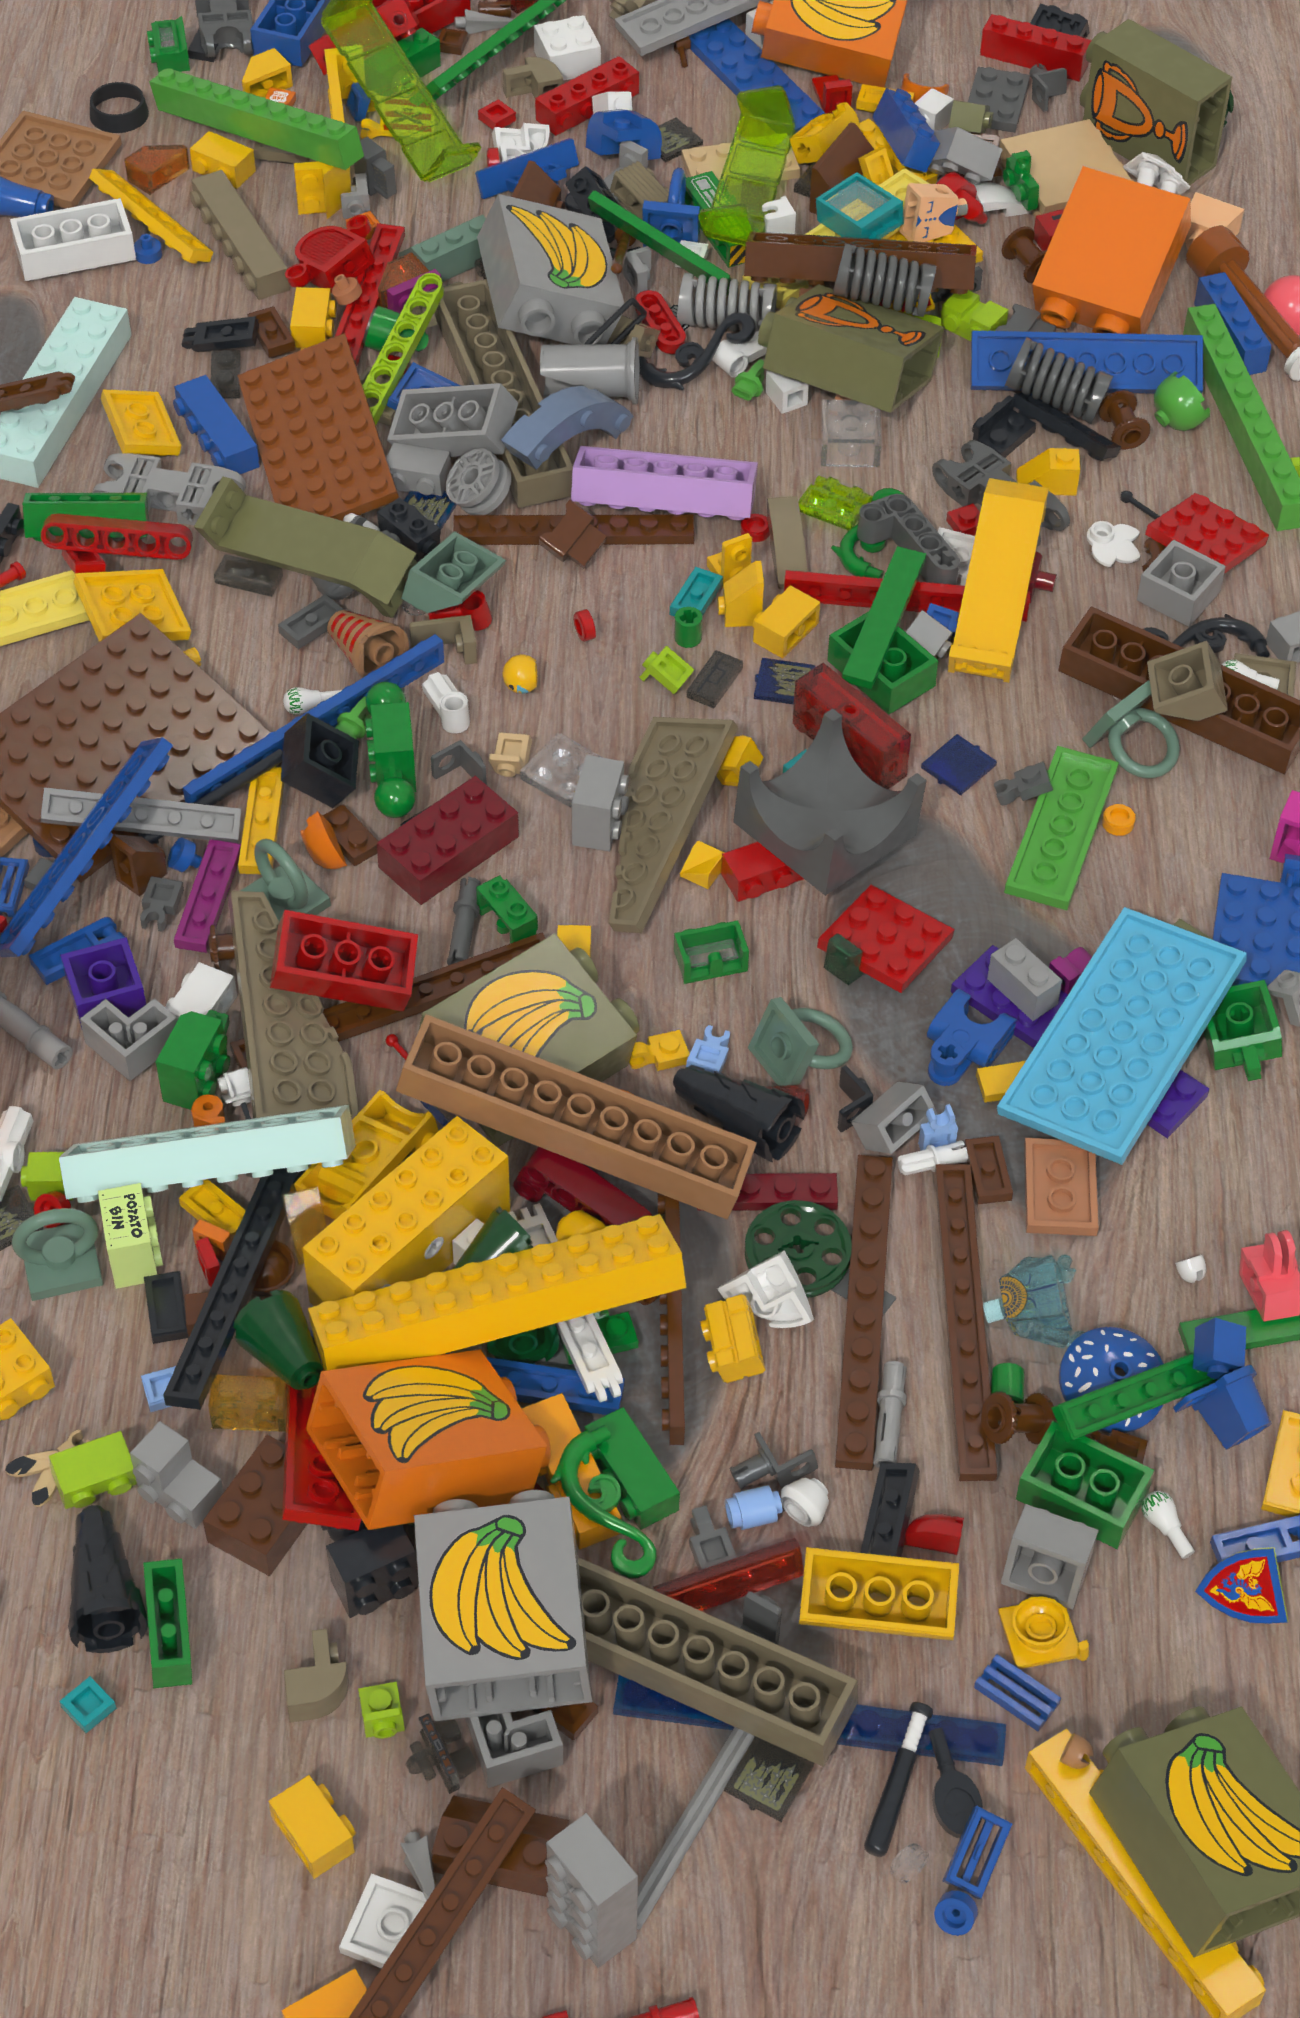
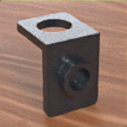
[837,1065,874,1132]

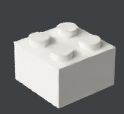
[534,15,601,81]

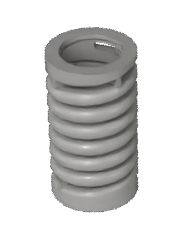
[677,272,777,332]

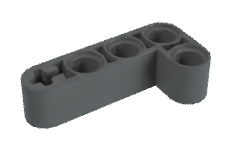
[857,494,960,585]

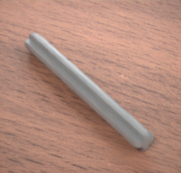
[637,1727,754,1930]

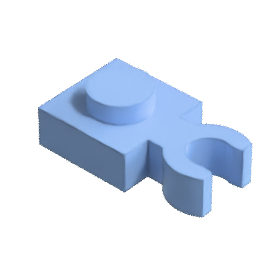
[686,1025,730,1073]
[918,1104,958,1151]

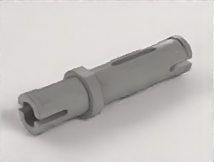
[873,1361,907,1468]

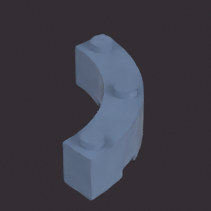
[501,386,634,470]

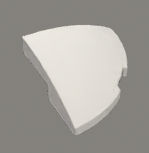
[492,123,550,163]
[972,181,1032,217]
[717,1251,814,1328]

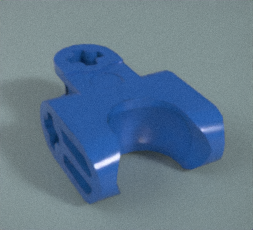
[927,989,1017,1086]

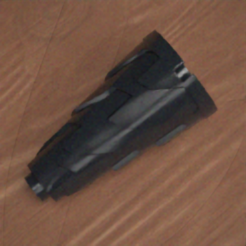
[673,1065,805,1162]
[68,1505,148,1653]

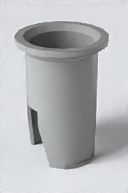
[540,337,640,404]

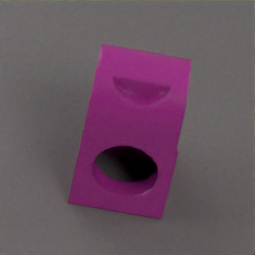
[1049,947,1093,994]

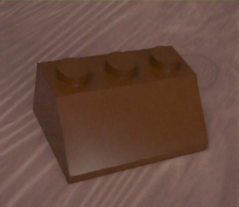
[809,122,874,215]
[511,160,565,210]
[431,1795,569,1897]

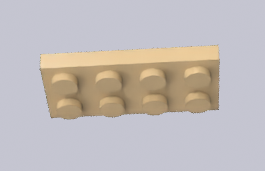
[681,135,800,189]

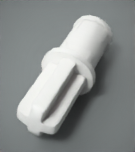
[897,1141,968,1175]

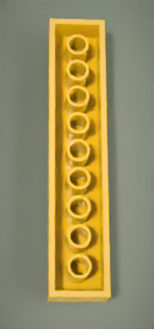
[308,1214,686,1371]

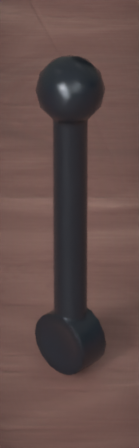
[1120,491,1160,520]

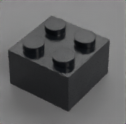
[280,713,359,808]
[326,1525,419,1618]

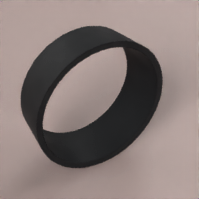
[90,82,149,133]

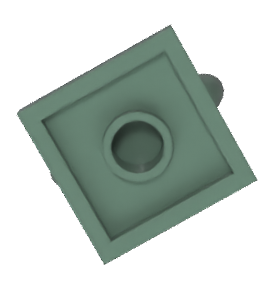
[1082,680,1180,778]
[240,839,331,923]
[748,997,853,1094]
[12,1208,103,1301]

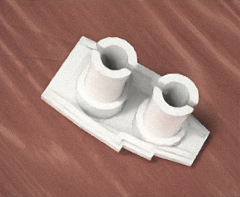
[1123,152,1190,195]

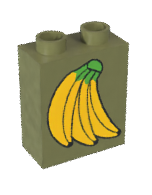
[419,933,639,1147]
[1089,1706,1300,1958]

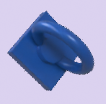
[642,167,700,248]

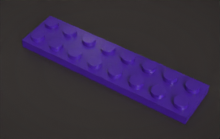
[950,945,1209,1139]

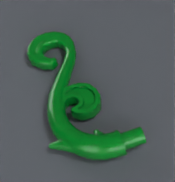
[831,488,904,578]
[550,1425,657,1579]

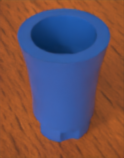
[0,176,54,217]

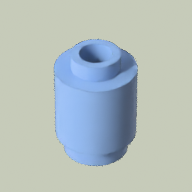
[725,1485,783,1530]

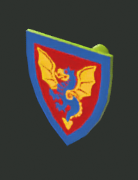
[1195,1547,1288,1624]

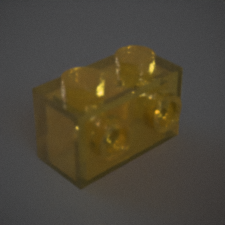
[208,1374,288,1432]

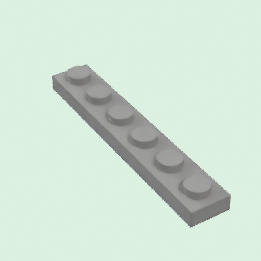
[41,788,241,843]

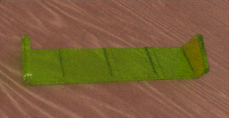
[321,0,482,182]
[698,85,795,246]

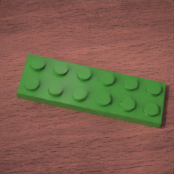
[1004,746,1119,910]

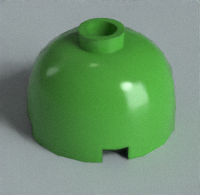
[1154,371,1210,431]

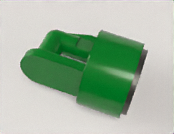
[363,305,429,352]

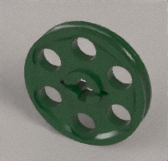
[745,1200,852,1298]

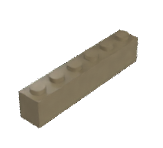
[190,170,290,300]

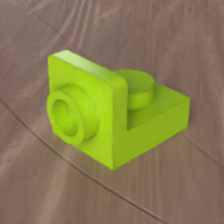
[639,645,695,694]
[358,1682,405,1739]

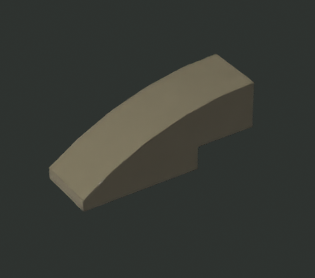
[767,496,807,588]

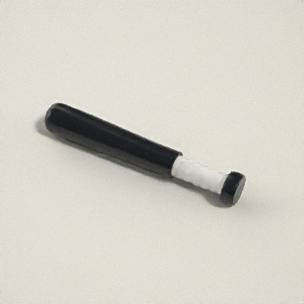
[864,1702,933,1857]

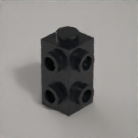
[377,497,441,563]

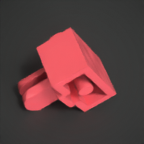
[1239,1230,1300,1322]

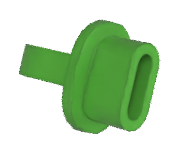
[732,359,765,401]
[335,696,371,739]

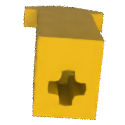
[789,102,860,164]

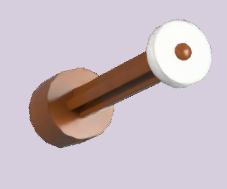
[1186,225,1300,381]

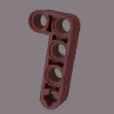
[513,1147,652,1227]

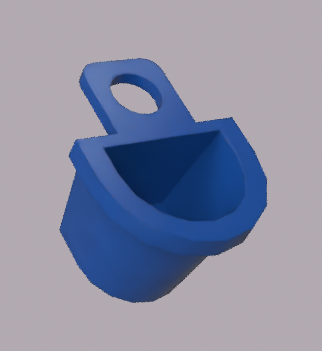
[1173,1365,1272,1450]

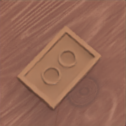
[1024,1138,1099,1236]

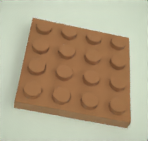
[0,111,122,208]

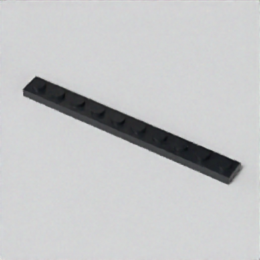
[163,1168,305,1410]

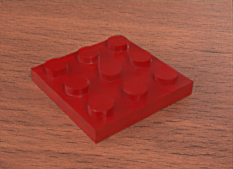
[1145,493,1269,574]
[817,885,954,993]

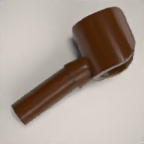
[674,36,691,68]

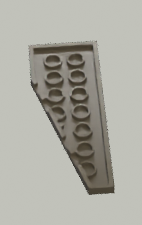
[609,717,738,934]
[228,891,359,1120]

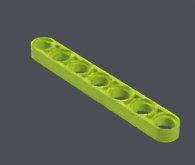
[363,273,444,425]

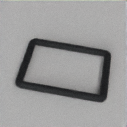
[585,298,647,344]

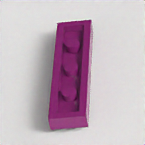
[174,839,241,953]

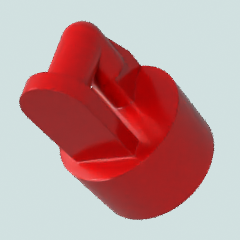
[936,172,988,225]

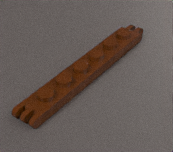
[0,371,75,412]

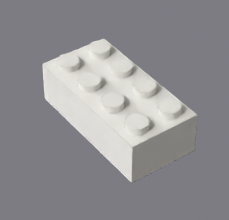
[10,198,136,281]

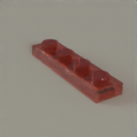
[653,1538,804,1611]

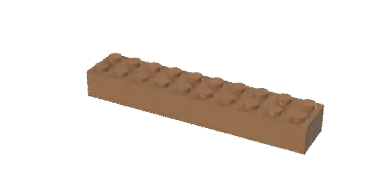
[396,1014,757,1219]

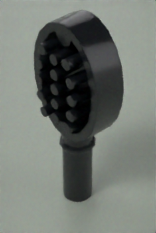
[928,1728,983,1838]

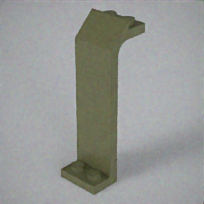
[194,476,417,618]

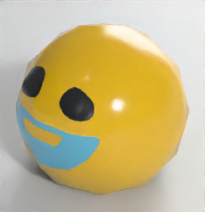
[502,654,537,694]

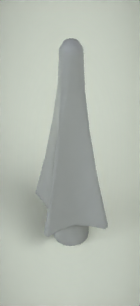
[454,9,515,35]
[400,1832,435,1900]

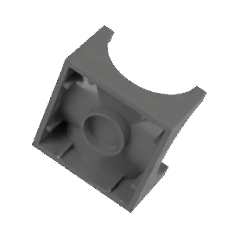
[733,709,927,896]

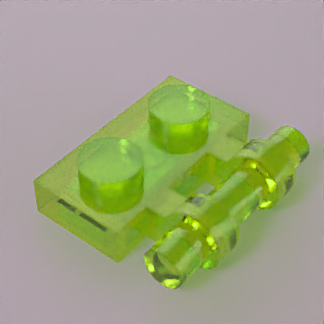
[798,476,873,531]

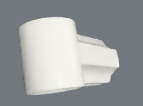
[712,330,767,378]
[422,672,470,734]

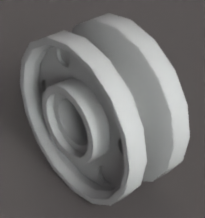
[446,448,511,515]

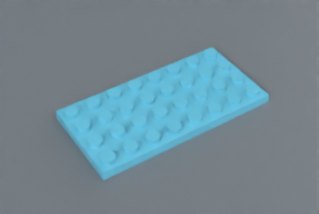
[997,907,1247,1165]

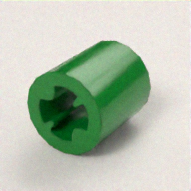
[674,607,702,648]
[991,1363,1025,1404]

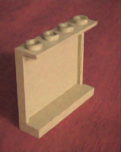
[999,119,1134,218]

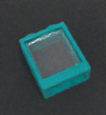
[816,172,904,239]

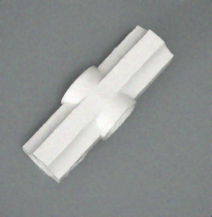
[0,1106,34,1202]

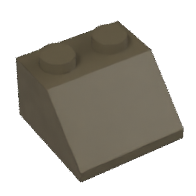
[1147,641,1228,721]

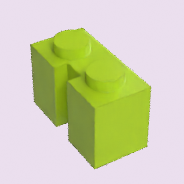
[941,290,1009,341]
[49,1431,137,1509]

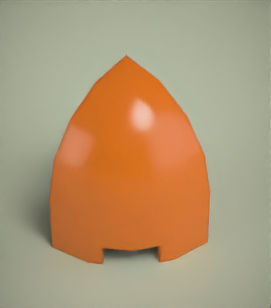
[300,811,347,869]

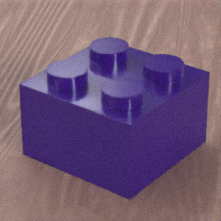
[61,937,146,1029]

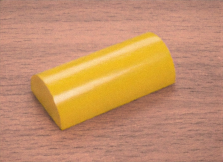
[799,1547,959,1641]

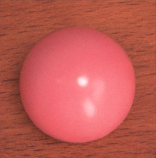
[1264,275,1300,335]

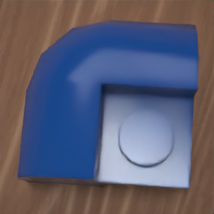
[586,109,662,160]

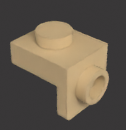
[489,732,532,777]

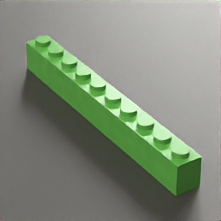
[149,68,364,170]
[1183,304,1300,531]

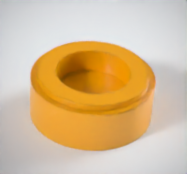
[1102,804,1136,836]

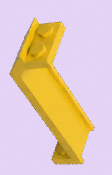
[294,46,365,219]
[948,478,1049,683]

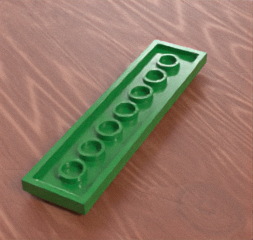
[409,0,566,107]

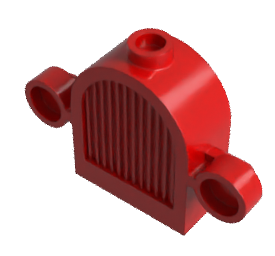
[285,215,375,293]

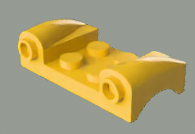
[294,1090,439,1220]

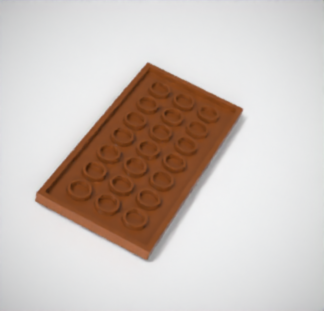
[237,333,399,521]

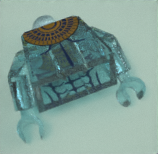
[983,1254,1085,1349]

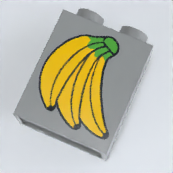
[477,194,624,345]
[414,1490,592,1721]

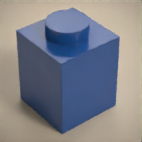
[1193,1318,1246,1379]

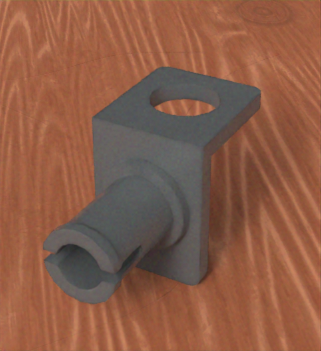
[1029,64,1067,112]
[729,1432,818,1489]

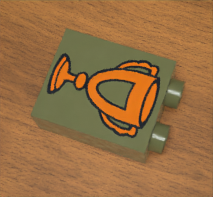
[1080,19,1232,185]
[758,284,944,413]

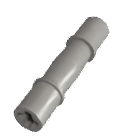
[0,992,72,1070]

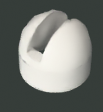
[1175,1255,1207,1283]

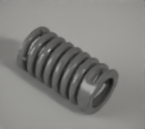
[832,243,937,317]
[1005,337,1114,424]

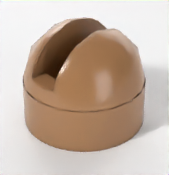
[1060,1733,1094,1769]

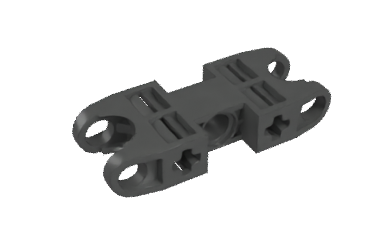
[195,0,253,57]
[932,440,1070,547]

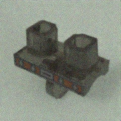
[405,1713,476,1794]

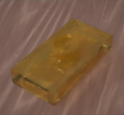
[282,1186,327,1265]

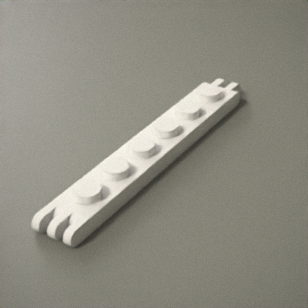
[508,1203,623,1402]

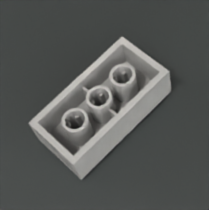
[387,383,518,457]
[545,1813,638,1968]

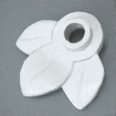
[1086,521,1140,567]

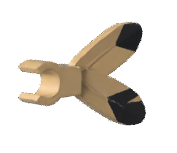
[5,1430,90,1507]

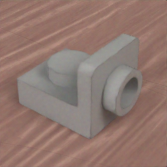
[341,173,370,218]
[623,246,651,295]
[1267,970,1300,1027]

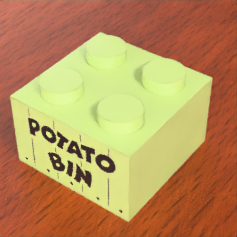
[98,1183,163,1289]

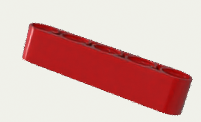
[41,513,193,560]

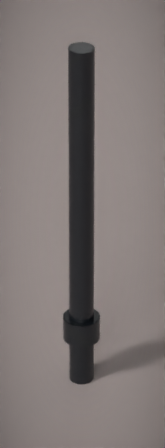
[137,749,283,844]

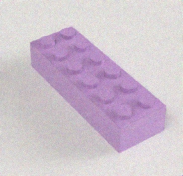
[571,446,758,520]

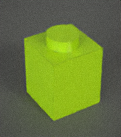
[21,1152,73,1201]

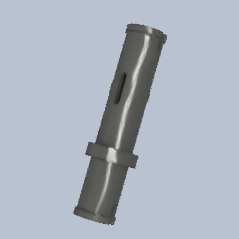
[447,877,481,965]

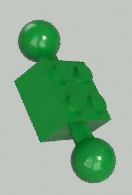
[365,681,417,818]

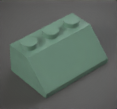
[399,214,486,282]
[401,531,506,613]

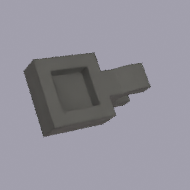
[689,1505,738,1577]

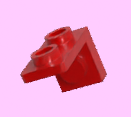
[812,75,853,114]

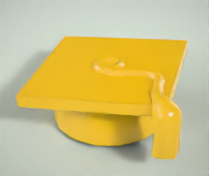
[998,1596,1089,1669]

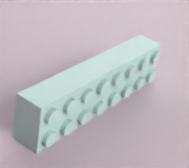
[0,297,131,488]
[59,1105,356,1203]

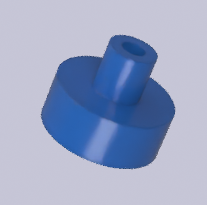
[134,234,162,264]
[168,837,202,872]
[934,1890,978,1936]

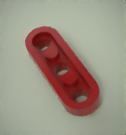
[635,290,686,354]

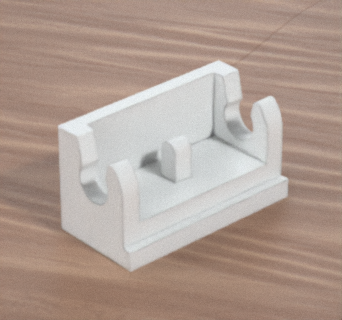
[762,196,796,234]

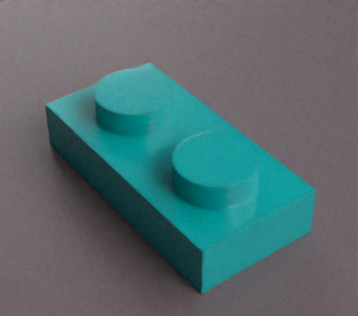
[669,567,723,617]

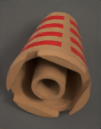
[327,610,409,678]

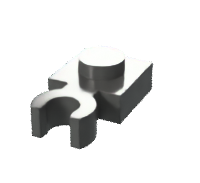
[994,761,1053,805]
[140,877,184,932]

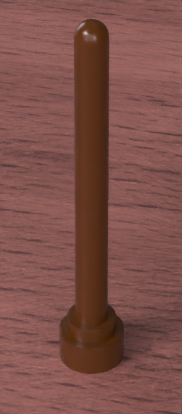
[611,227,636,274]

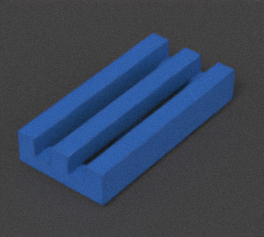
[0,857,30,917]
[974,1654,1061,1732]
[942,1806,1012,1899]

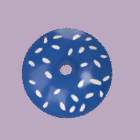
[1059,1327,1164,1433]

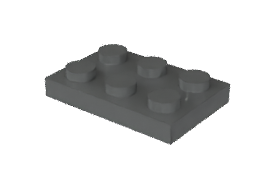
[968,67,1030,133]

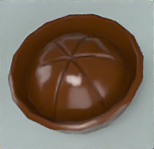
[252,1240,296,1296]

